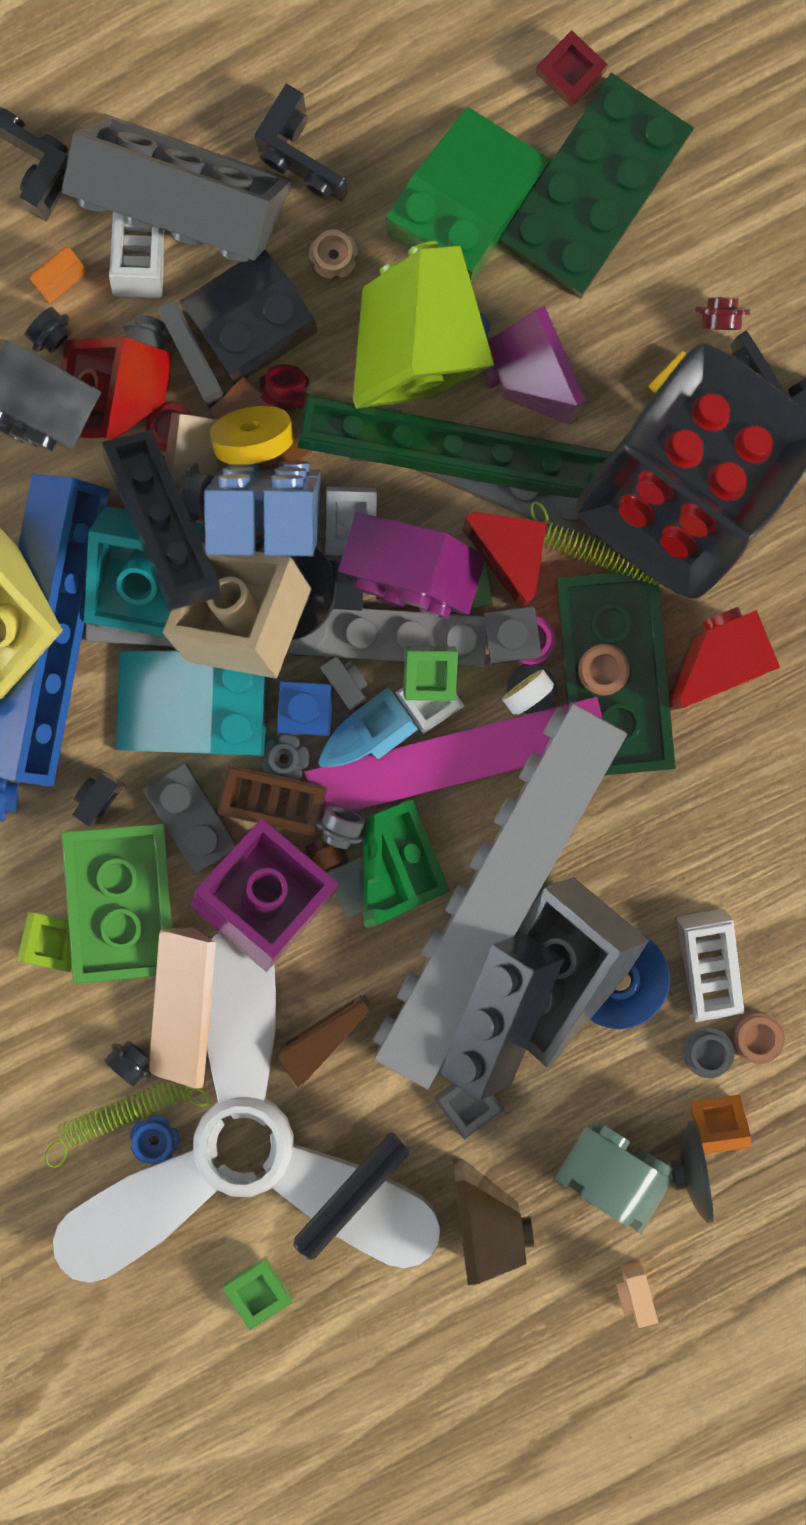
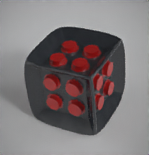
[576,343,806,599]

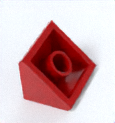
[463,511,547,608]

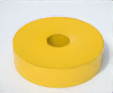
[210,406,294,465]

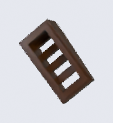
[217,765,327,836]
[277,995,369,1087]

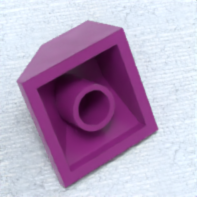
[482,306,586,424]

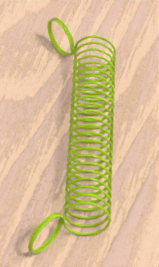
[530,501,667,589]
[45,1080,209,1168]

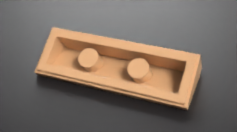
[149,927,216,1088]

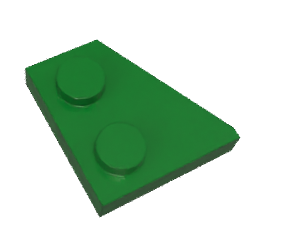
[363,799,450,928]

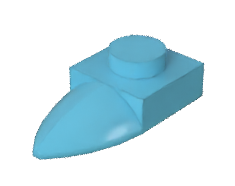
[318,687,418,767]

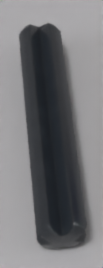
[293,1133,410,1260]

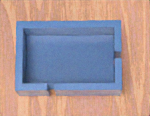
[205,460,321,556]

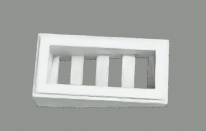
[109,211,164,298]
[677,909,744,1022]

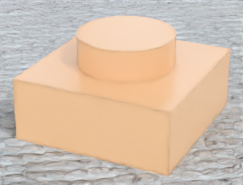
[616,1261,658,1328]

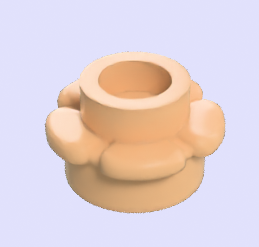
[309,229,358,279]

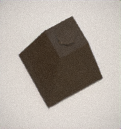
[453,1159,534,1285]

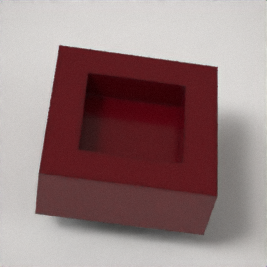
[536,30,608,108]

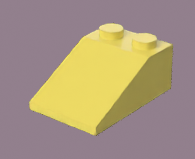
[0,528,63,699]

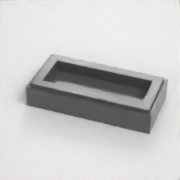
[157,301,224,408]

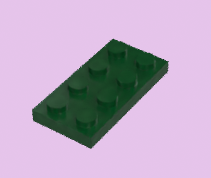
[499,73,694,299]
[555,570,676,776]

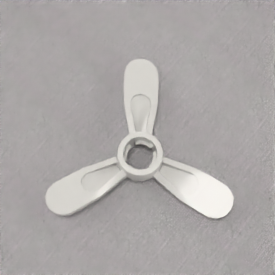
[53,932,441,1283]

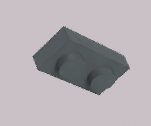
[142,763,237,875]

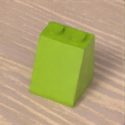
[353,241,494,409]

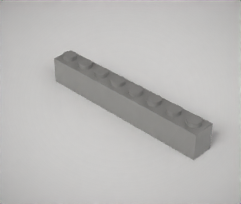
[372,701,627,1089]

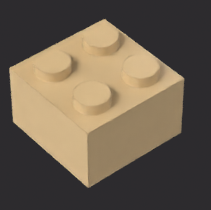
[163,543,311,679]

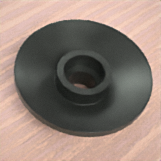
[670,1120,714,1223]

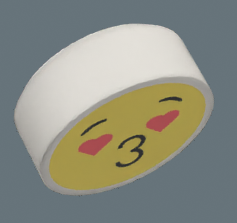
[502,669,554,715]

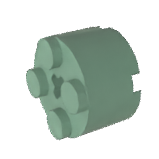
[554,1121,674,1234]

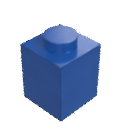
[277,682,334,737]

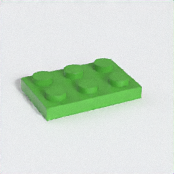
[61,824,172,984]

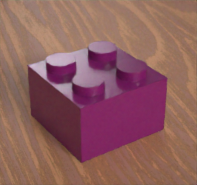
[338,512,486,619]
[190,818,339,972]

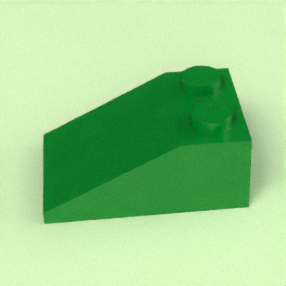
[386,106,551,285]

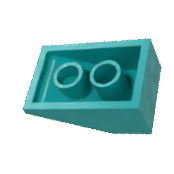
[116,651,269,756]

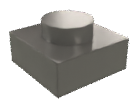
[484,606,542,665]
[320,656,368,711]

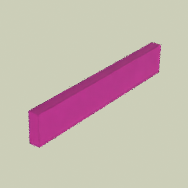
[305,697,603,818]

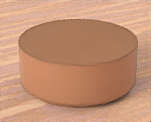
[578,644,630,696]
[732,1012,785,1064]

